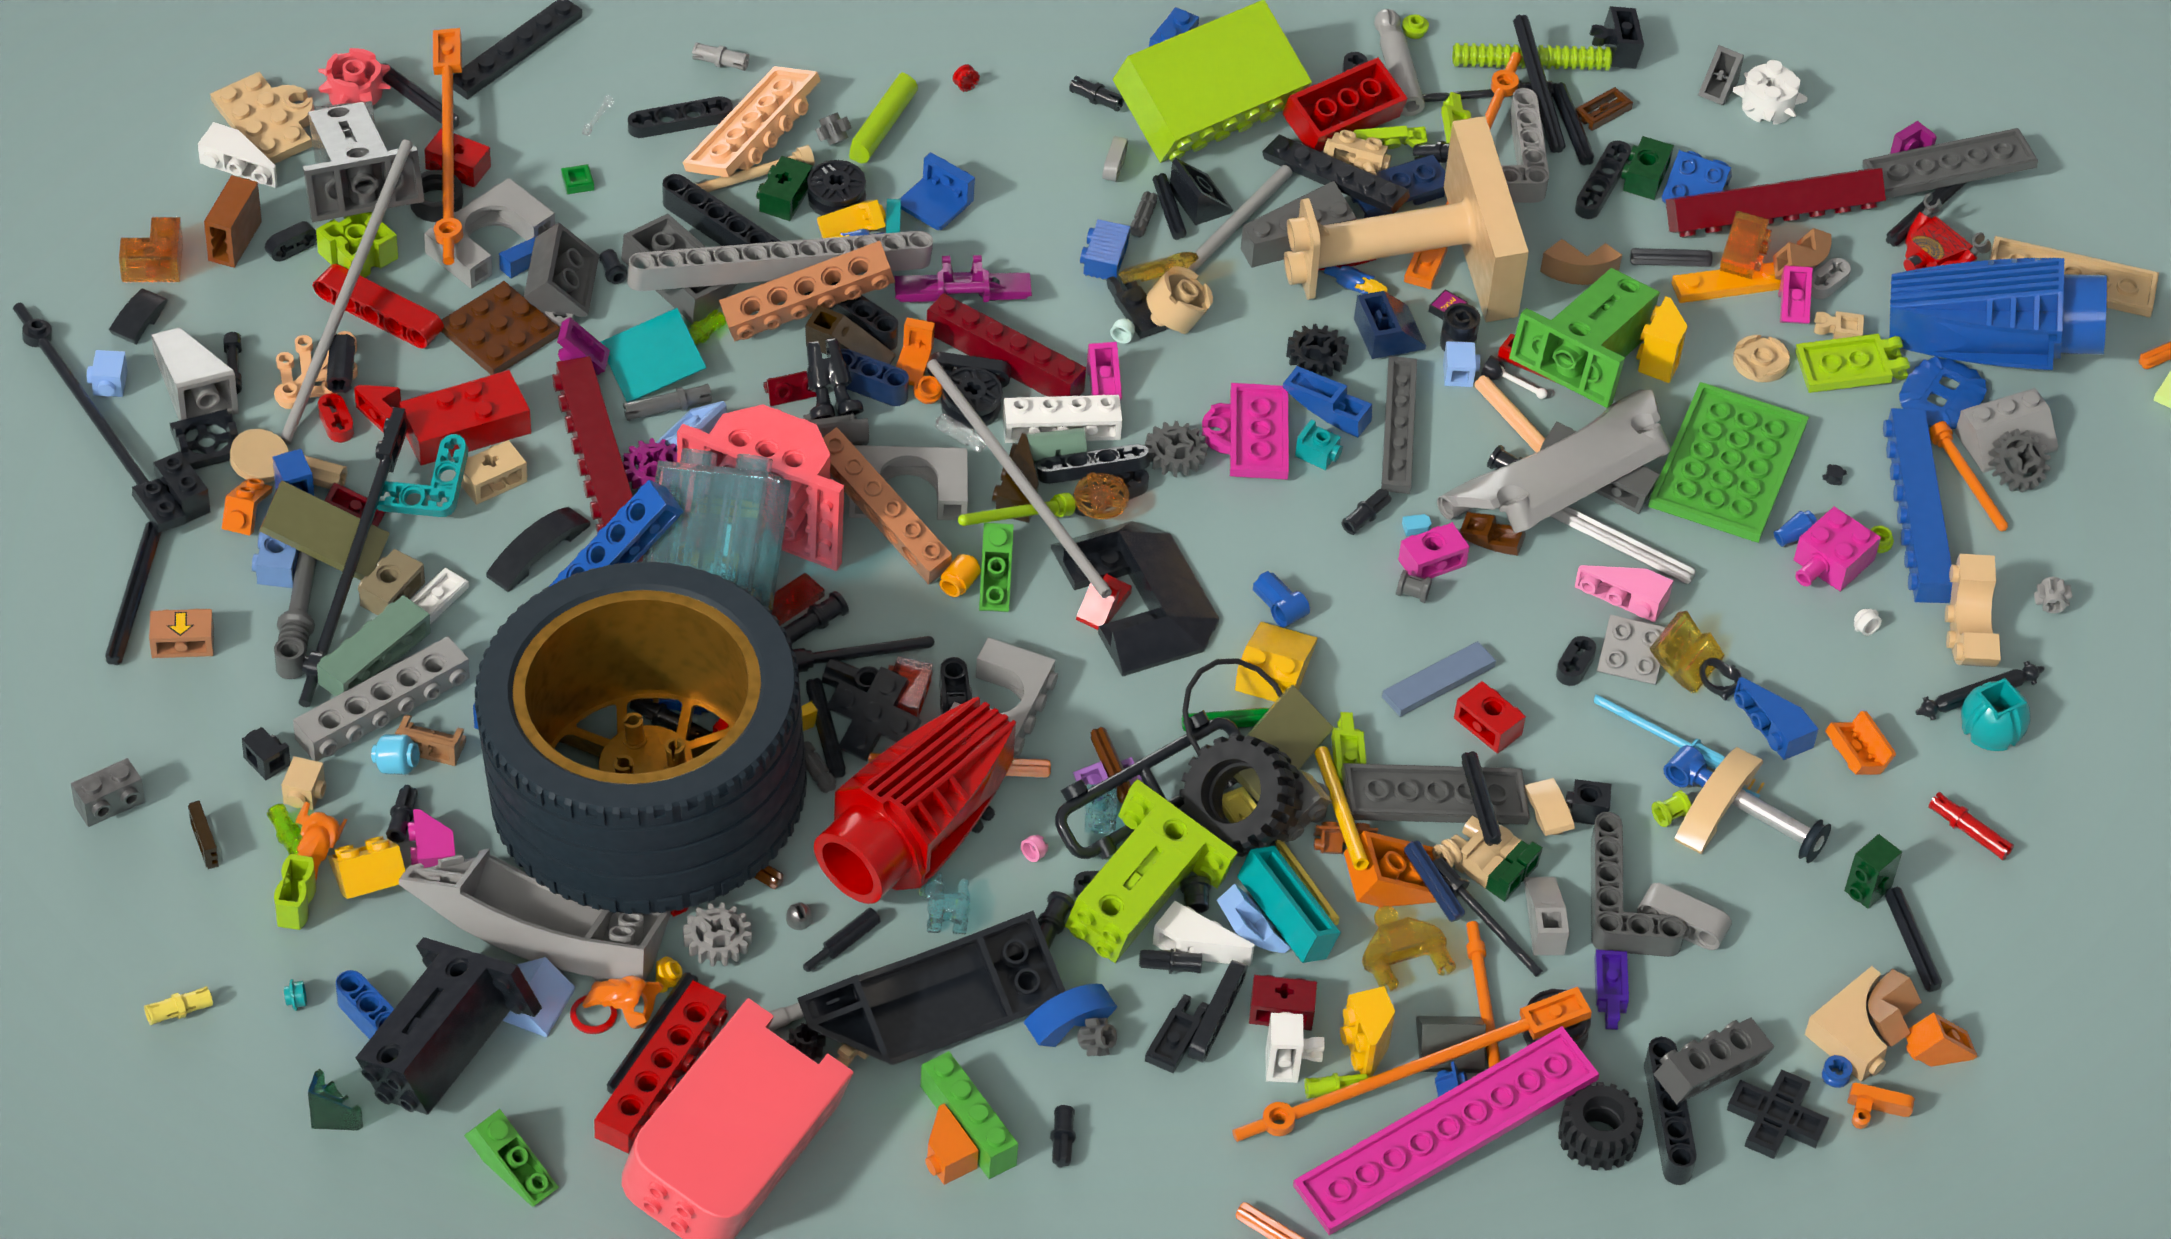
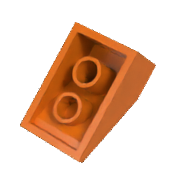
[1344,831,1436,907]

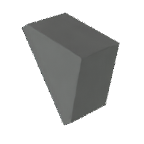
[1698,45,1744,105]

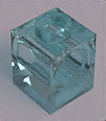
[1084,784,1117,834]

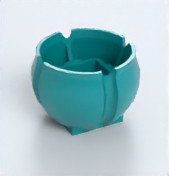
[1961,678,2030,751]

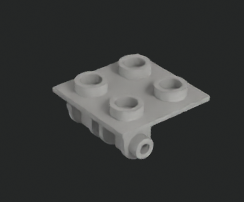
[1597,615,1668,685]

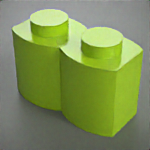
[274,854,316,930]

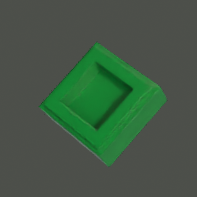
[561,164,594,195]

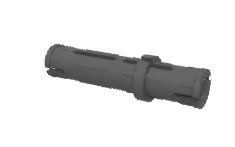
[623,383,712,421]

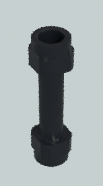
[223,332,242,394]

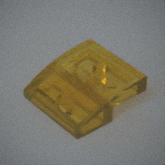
[1119,252,1199,284]
[1649,611,1725,693]

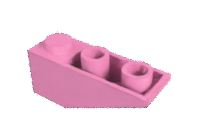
[1575,565,1673,623]

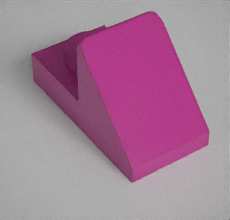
[1778,265,1813,324]
[1087,342,1122,400]

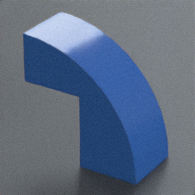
[1024,983,1117,1047]

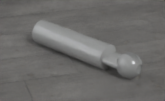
[1374,9,1425,116]

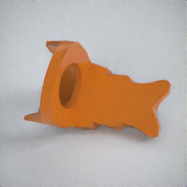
[295,802,348,880]
[582,975,664,1029]

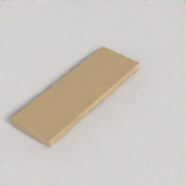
[1990,236,2159,318]

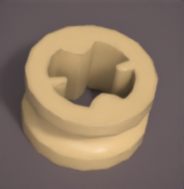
[1432,839,1462,868]

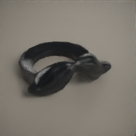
[1699,658,1742,701]

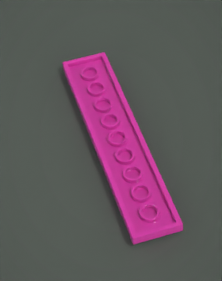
[1293,1026,1599,1236]

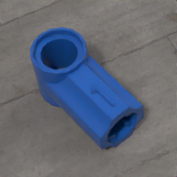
[1253,571,1310,628]

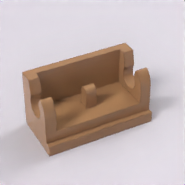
[395,714,466,766]

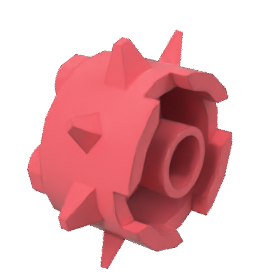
[318,48,391,112]

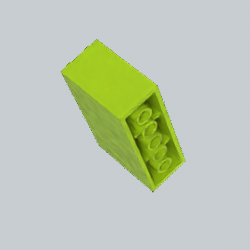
[1112,0,1312,163]

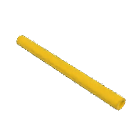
[1314,746,1369,870]

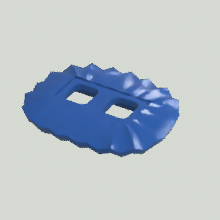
[1899,356,1987,429]

